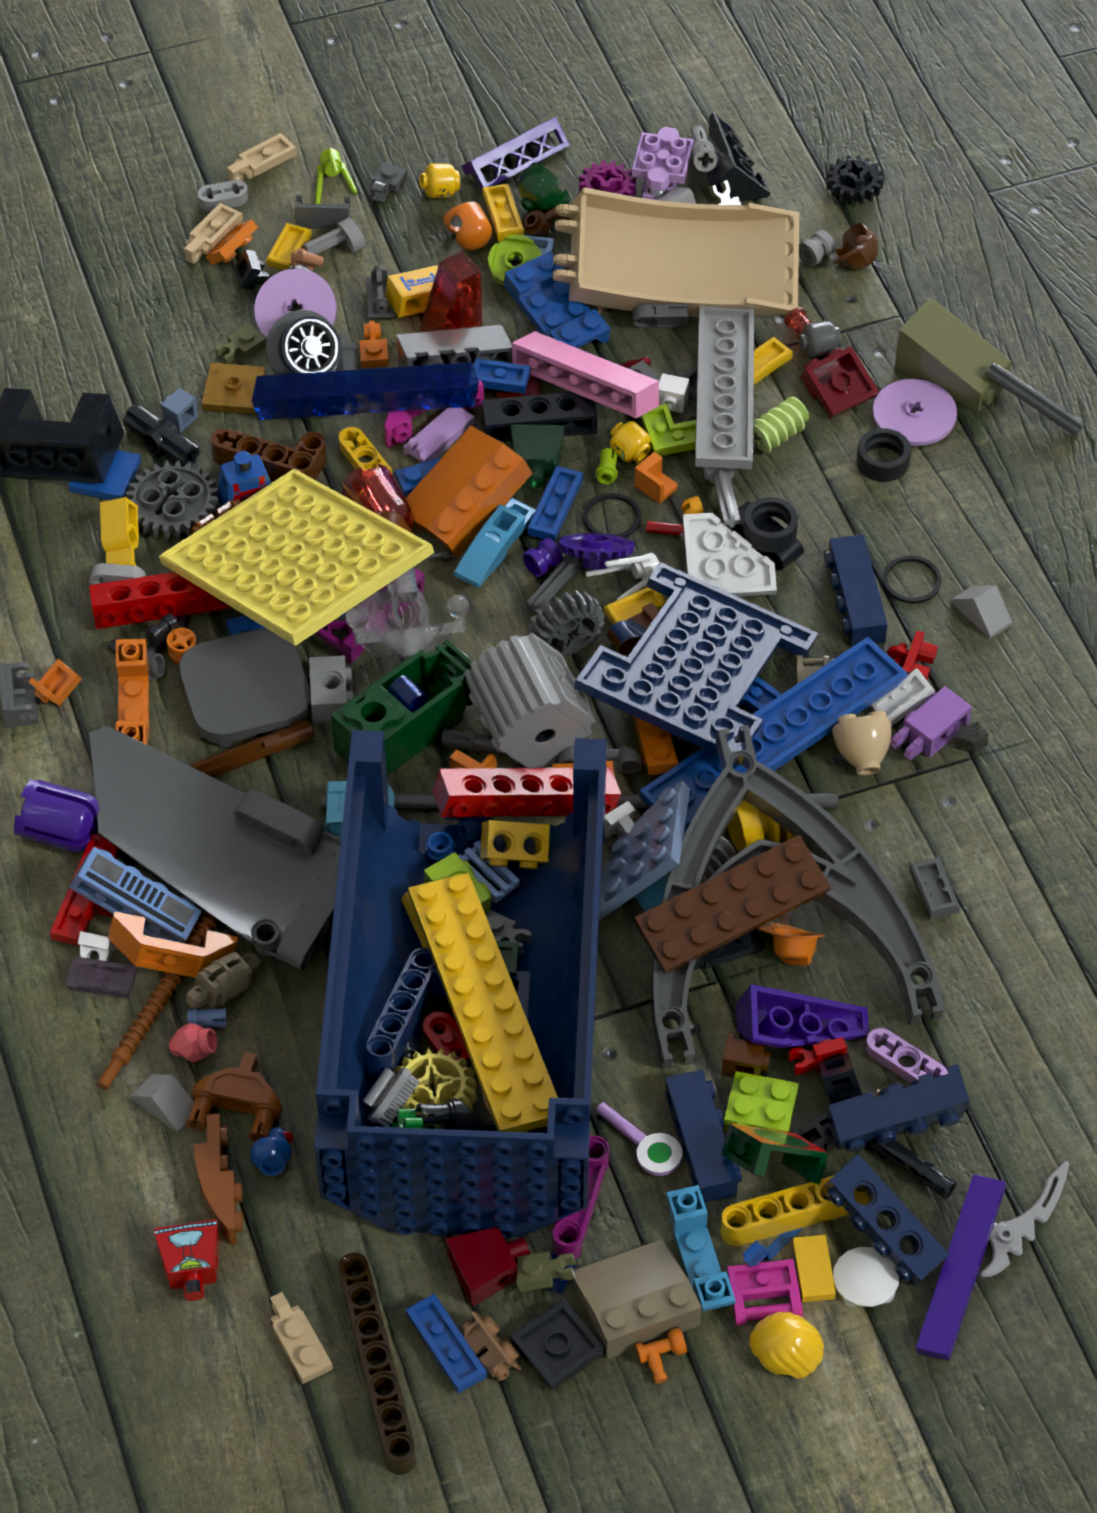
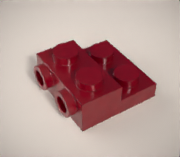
[800,346,880,419]

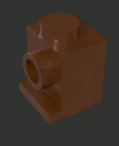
[722,1032,771,1078]

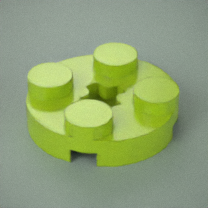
[488,234,542,286]

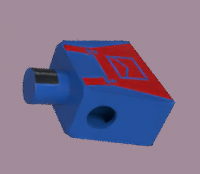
[218,451,271,506]

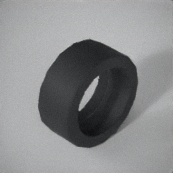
[857,428,911,482]
[743,497,798,553]

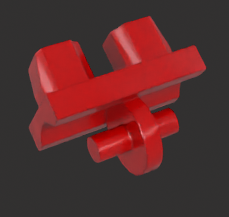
[886,630,938,680]

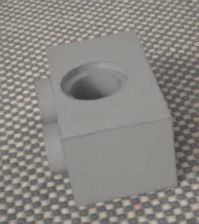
[309,655,353,723]

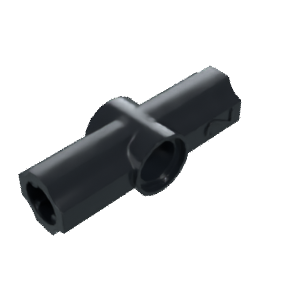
[123,405,200,467]

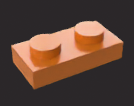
[205,219,258,265]

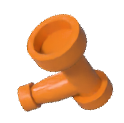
[635,1327,687,1384]

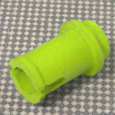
[595,448,618,485]

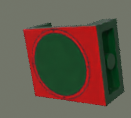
[721,1123,828,1184]

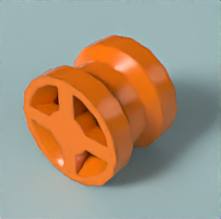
[167,628,196,665]

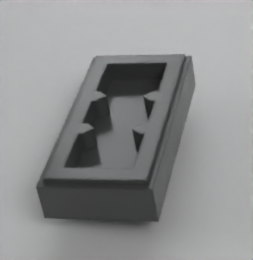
[909,857,960,920]

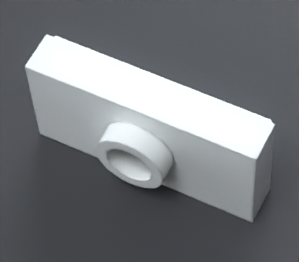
[870,668,936,727]

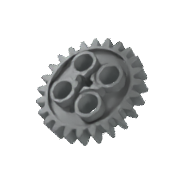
[126,460,219,540]

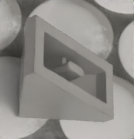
[951,585,1012,639]
[130,1074,194,1134]

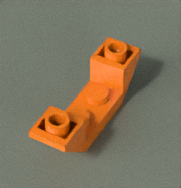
[116,638,150,745]
[108,911,238,978]

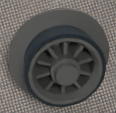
[266,310,341,388]

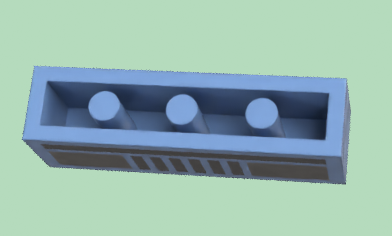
[69,847,202,943]

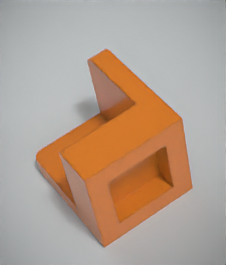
[635,452,678,504]

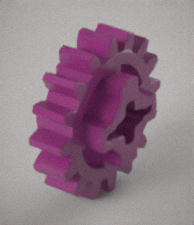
[579,160,636,196]

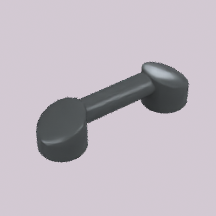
[557,746,642,774]

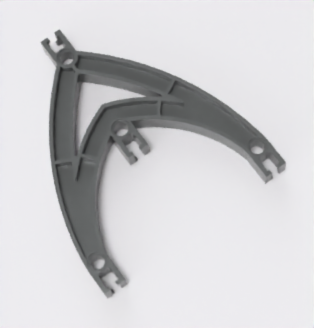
[651,725,945,1069]

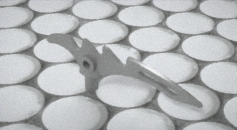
[980,1161,1069,1277]

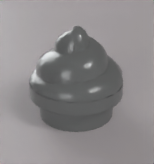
[147,651,166,681]

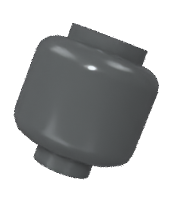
[799,320,842,359]

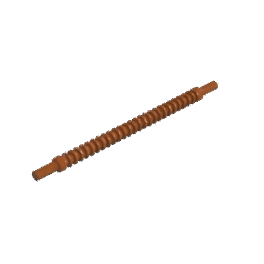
[97,911,220,1090]

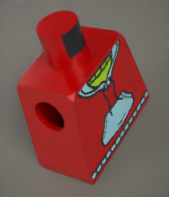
[154,1219,220,1301]

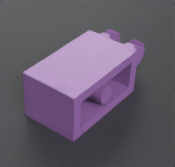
[890,686,972,760]

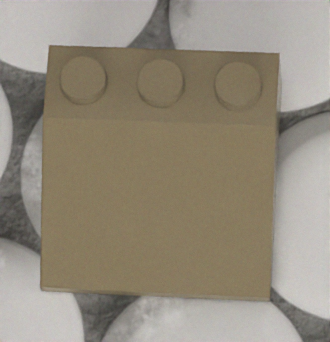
[571,1239,702,1359]

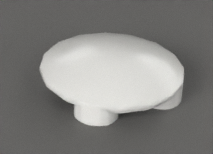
[833,1247,899,1307]

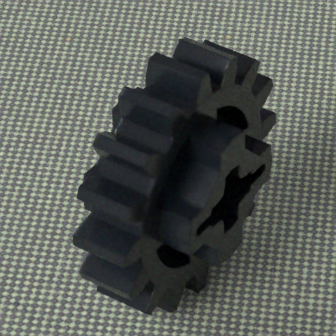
[826,155,884,205]

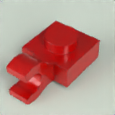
[788,1037,847,1075]

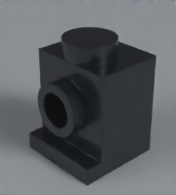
[818,1053,862,1104]

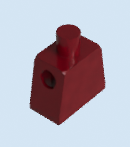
[446,1228,530,1307]

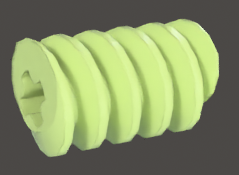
[753,396,809,454]

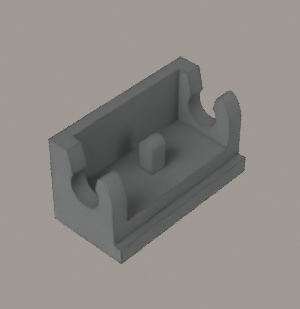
[295,195,351,229]
[0,662,39,728]

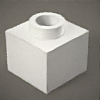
[659,373,689,414]

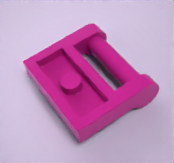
[727,1259,803,1326]

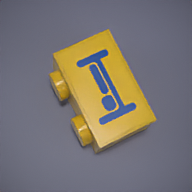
[385,265,451,318]

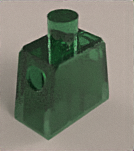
[511,424,564,487]

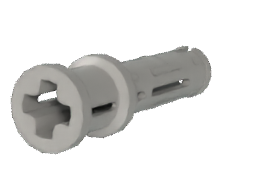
[689,125,717,172]

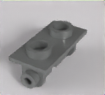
[366,265,395,319]

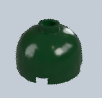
[518,162,571,213]

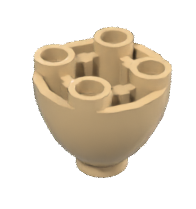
[831,711,892,775]

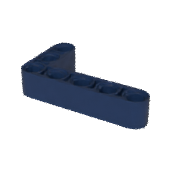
[365,948,447,1079]

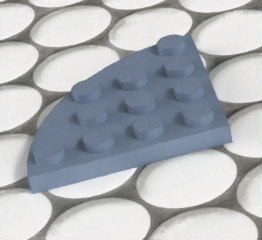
[599,781,690,921]

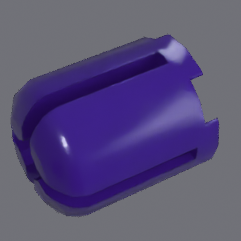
[14,779,100,853]

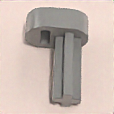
[303,217,366,254]

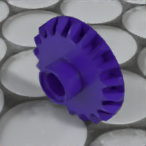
[559,533,635,570]

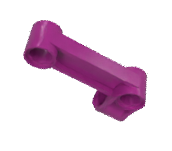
[553,1135,609,1260]

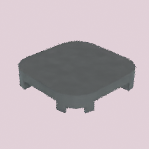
[179,628,312,749]

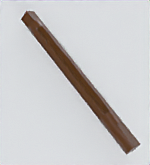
[189,720,315,778]

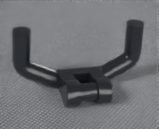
[108,613,191,655]

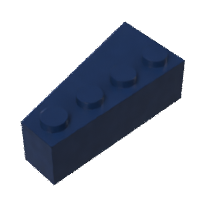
[826,1064,970,1152]

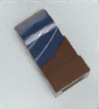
[607,603,659,655]

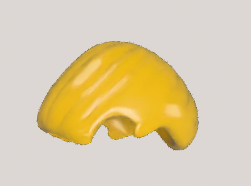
[749,1312,824,1379]

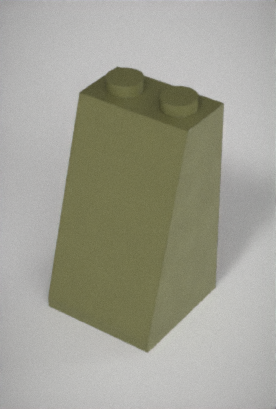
[895,297,1011,413]

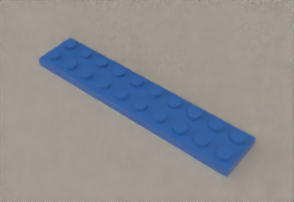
[640,637,908,832]

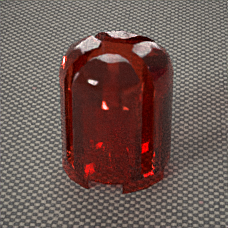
[342,464,414,530]

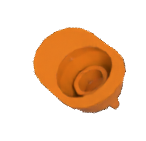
[757,922,825,966]

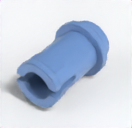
[187,1008,226,1028]

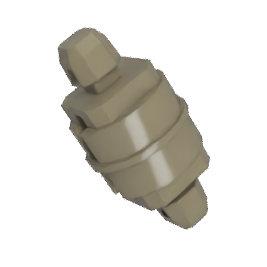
[186,952,261,1008]

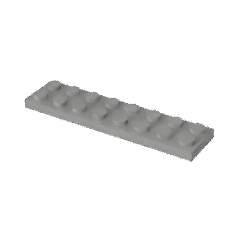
[695,306,754,469]

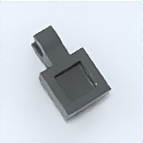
[372,162,407,203]

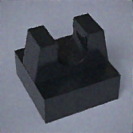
[234,250,269,289]

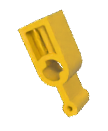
[100,497,139,566]

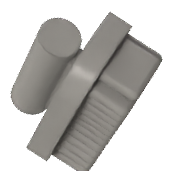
[362,1067,419,1127]

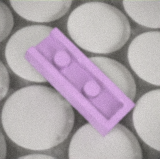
[403,406,475,463]

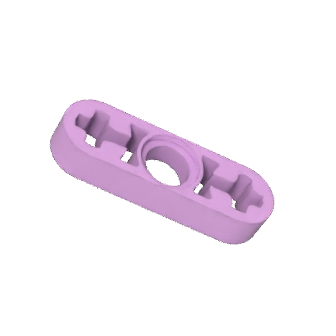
[866,1028,948,1084]

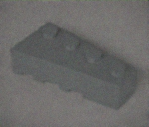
[396,325,513,388]

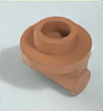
[291,248,324,271]

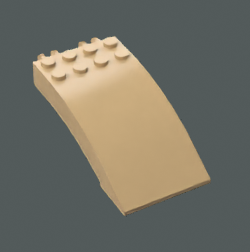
[553,187,799,317]

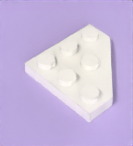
[683,513,777,597]

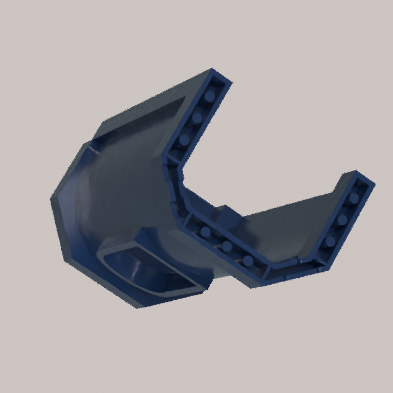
[314,730,607,1239]

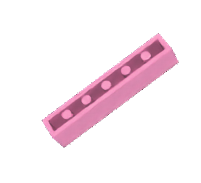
[512,331,659,418]

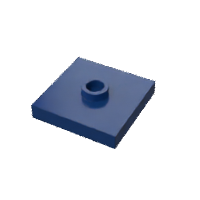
[69,450,142,500]

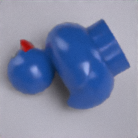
[250,1127,294,1176]

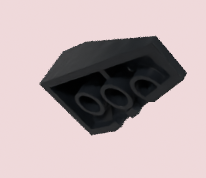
[707,112,771,201]

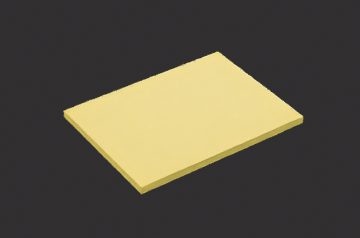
[159,469,434,646]

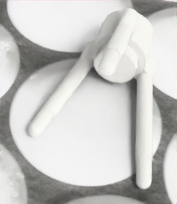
[585,553,659,600]

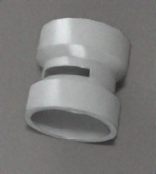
[799,230,835,267]

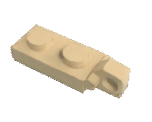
[227,133,297,181]
[184,203,243,264]
[270,1292,333,1384]

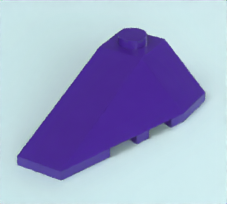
[736,984,869,1048]

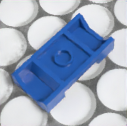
[504,251,611,348]

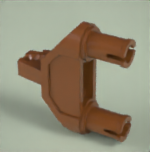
[186,1052,283,1142]

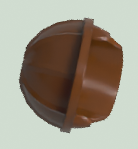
[832,223,878,270]

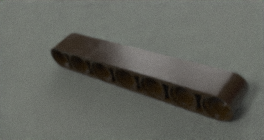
[339,1252,416,1475]

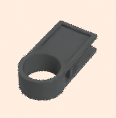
[632,304,688,328]

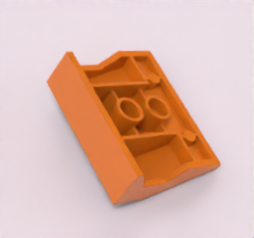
[396,426,533,558]

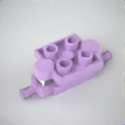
[632,127,694,200]

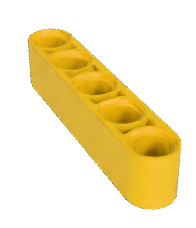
[720,1176,868,1246]

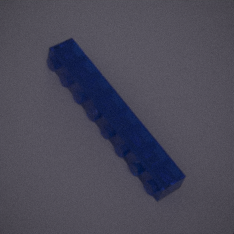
[251,362,479,420]

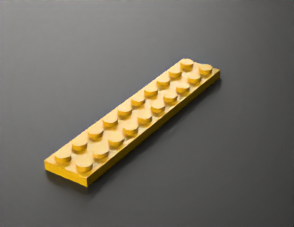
[408,873,558,1132]

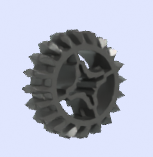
[527,590,605,657]

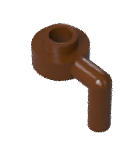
[522,205,572,237]

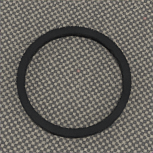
[584,493,641,538]
[883,555,941,604]

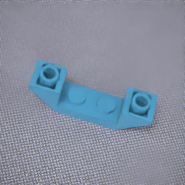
[666,1185,736,1311]

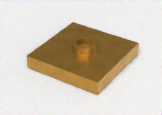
[202,363,266,415]

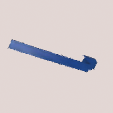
[743,1196,830,1267]

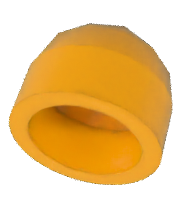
[681,496,704,515]

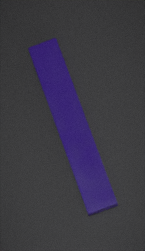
[916,1174,1006,1361]

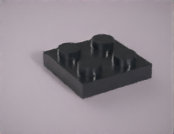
[510,1299,605,1391]

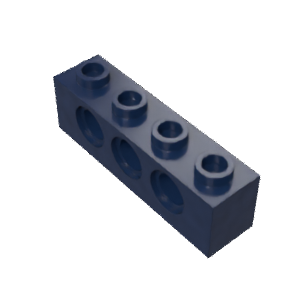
[824,1155,949,1286]

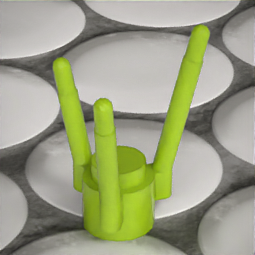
[315,148,357,204]

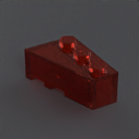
[419,251,483,332]

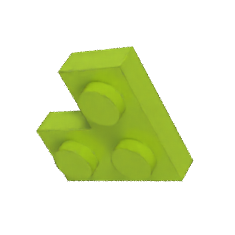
[640,404,696,456]

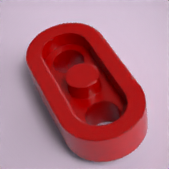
[423,1012,471,1065]

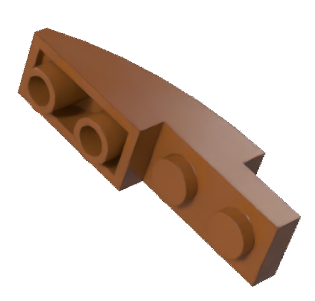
[194,1114,243,1245]

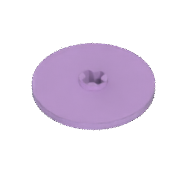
[254,269,337,338]
[873,379,957,446]

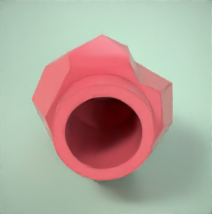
[168,1023,217,1063]

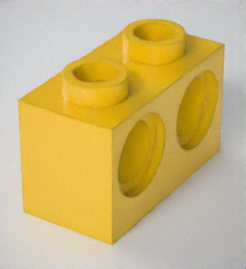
[480,820,550,869]

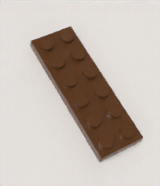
[634,835,831,975]

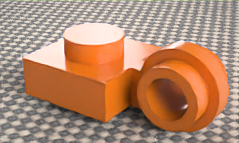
[359,320,389,368]

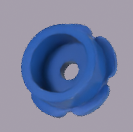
[425,832,455,861]

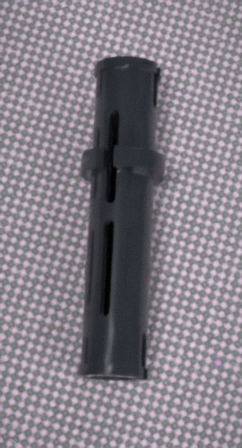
[866,1140,957,1199]

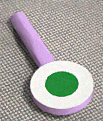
[596,1102,682,1176]

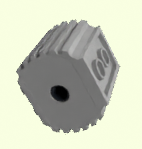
[464,632,596,768]

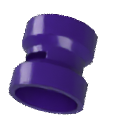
[523,538,563,577]

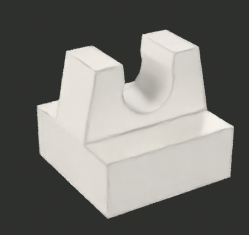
[604,801,635,838]
[78,931,116,965]

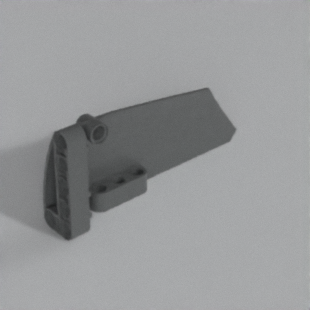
[89,726,341,971]

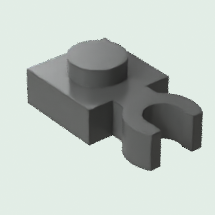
[486,910,533,955]

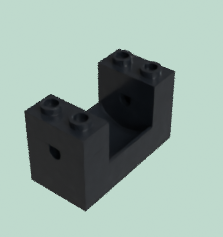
[0,388,124,483]

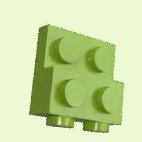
[723,1071,799,1133]

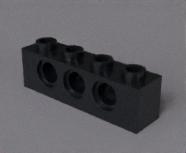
[482,392,597,443]

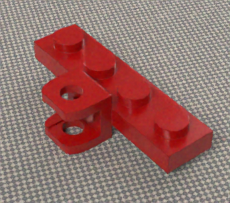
[50,833,121,946]

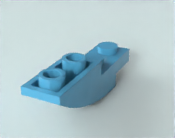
[453,498,536,589]

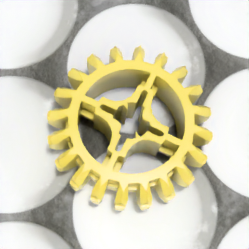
[394,1047,477,1129]

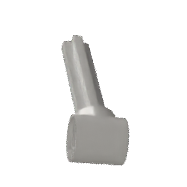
[703,467,741,528]

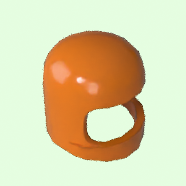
[443,202,492,251]

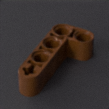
[211,428,327,481]

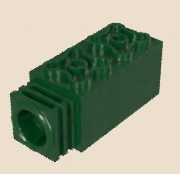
[331,640,473,776]

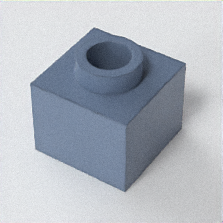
[161,388,199,433]

